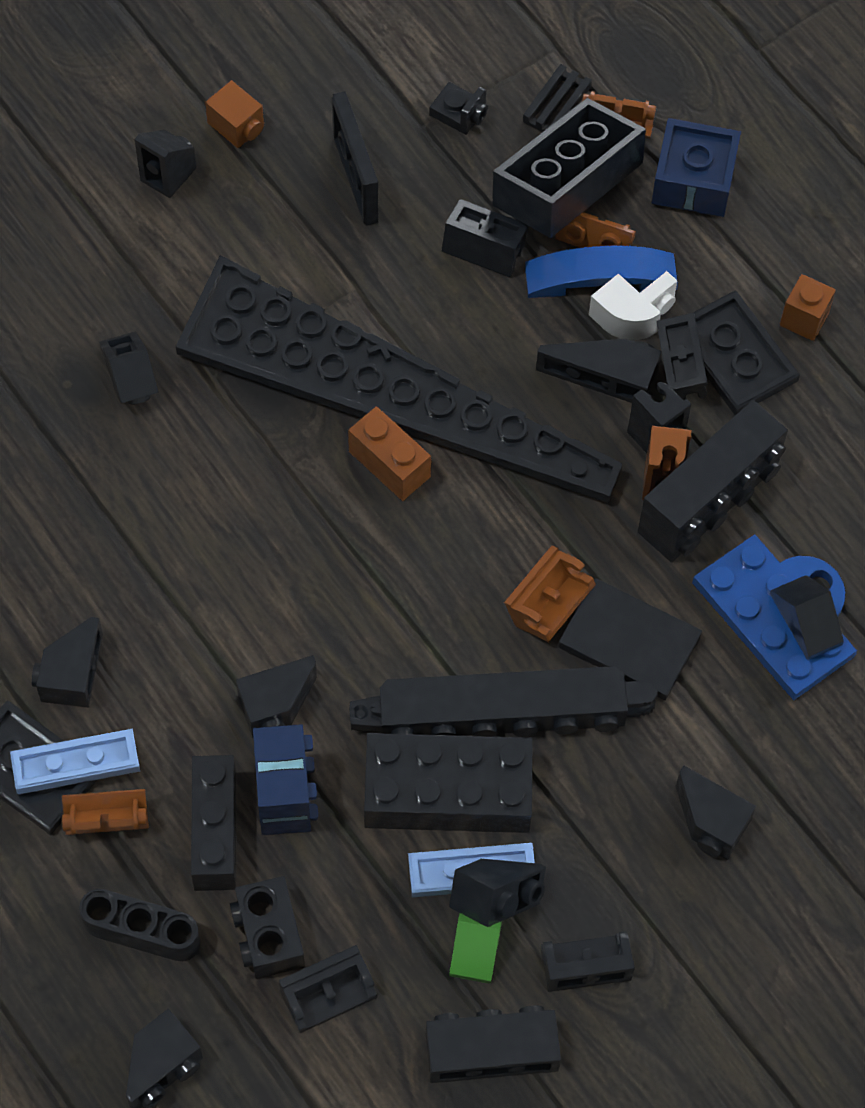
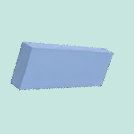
[10,729,140,794]
[408,843,535,897]

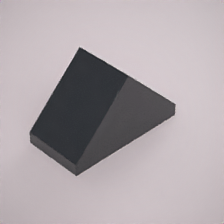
[770,575,844,660]

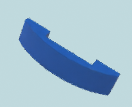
[525,246,678,298]

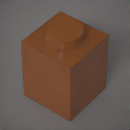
[205,80,264,148]
[780,274,836,341]

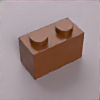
[348,406,431,501]

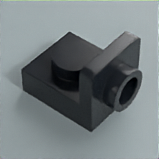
[429,82,488,135]

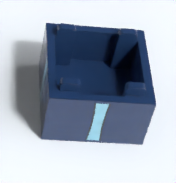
[651,118,741,217]
[253,724,318,835]

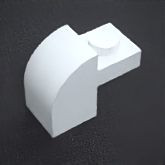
[589,271,677,340]

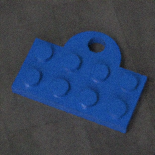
[692,534,857,701]

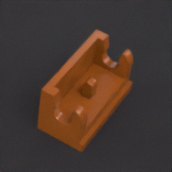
[642,426,692,500]
[504,546,596,642]

